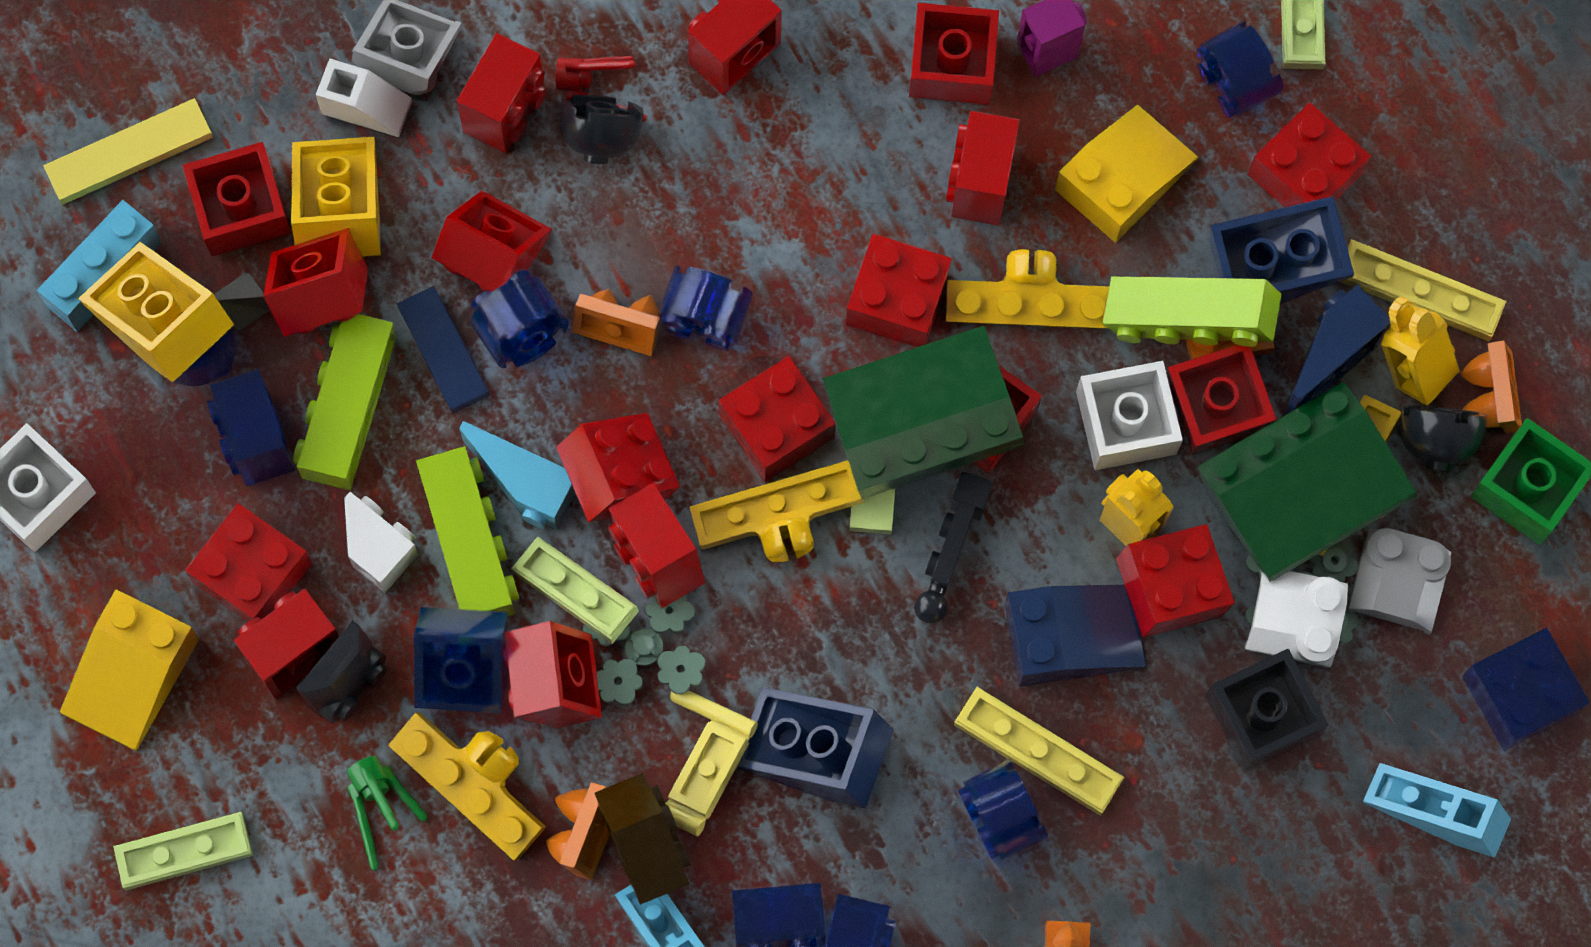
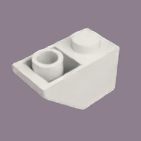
[316,59,412,137]
[344,492,418,593]

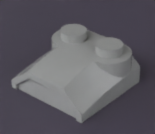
[352,0,461,95]
[1347,528,1451,635]

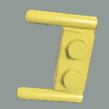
[665,690,758,837]

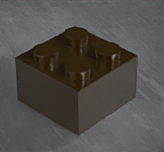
[594,773,691,905]

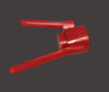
[555,56,647,122]

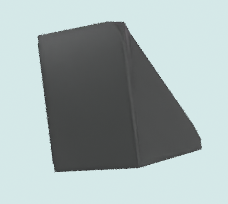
[214,273,270,331]

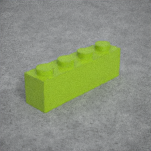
[1103,276,1281,347]
[293,314,397,491]
[416,446,519,629]

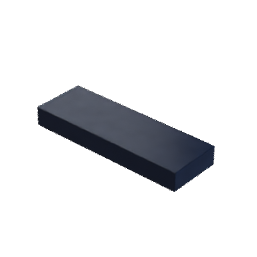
[396,286,490,414]

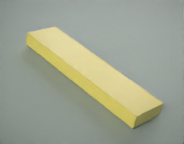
[43,98,213,205]
[1340,239,1506,342]
[954,687,1124,816]

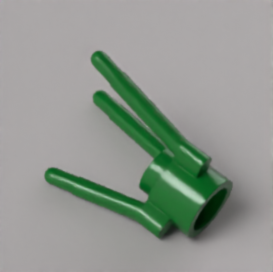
[347,756,428,871]

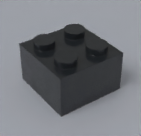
[1205,648,1329,772]

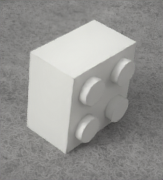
[1076,361,1183,470]
[0,423,96,553]

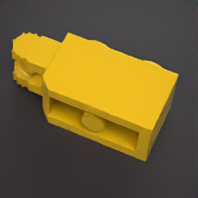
[1381,296,1460,406]
[1099,469,1174,546]

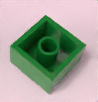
[1470,418,1591,545]

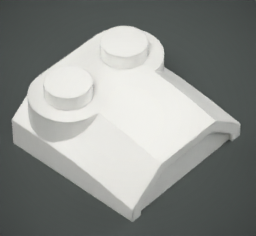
[1245,571,1348,668]

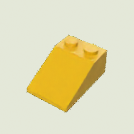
[1055,105,1198,243]
[291,137,381,257]
[78,242,234,383]
[60,590,199,752]

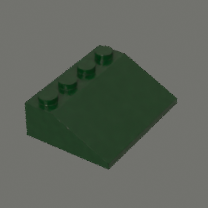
[823,326,1024,499]
[1197,381,1417,582]

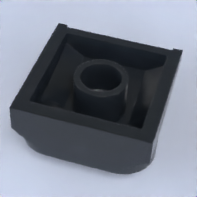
[296,620,388,723]

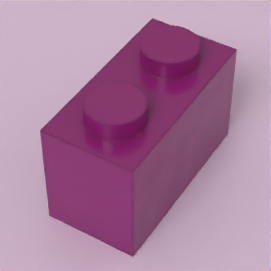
[1016,0,1087,77]

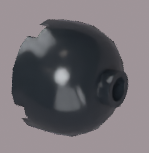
[560,95,644,164]
[1400,405,1487,471]

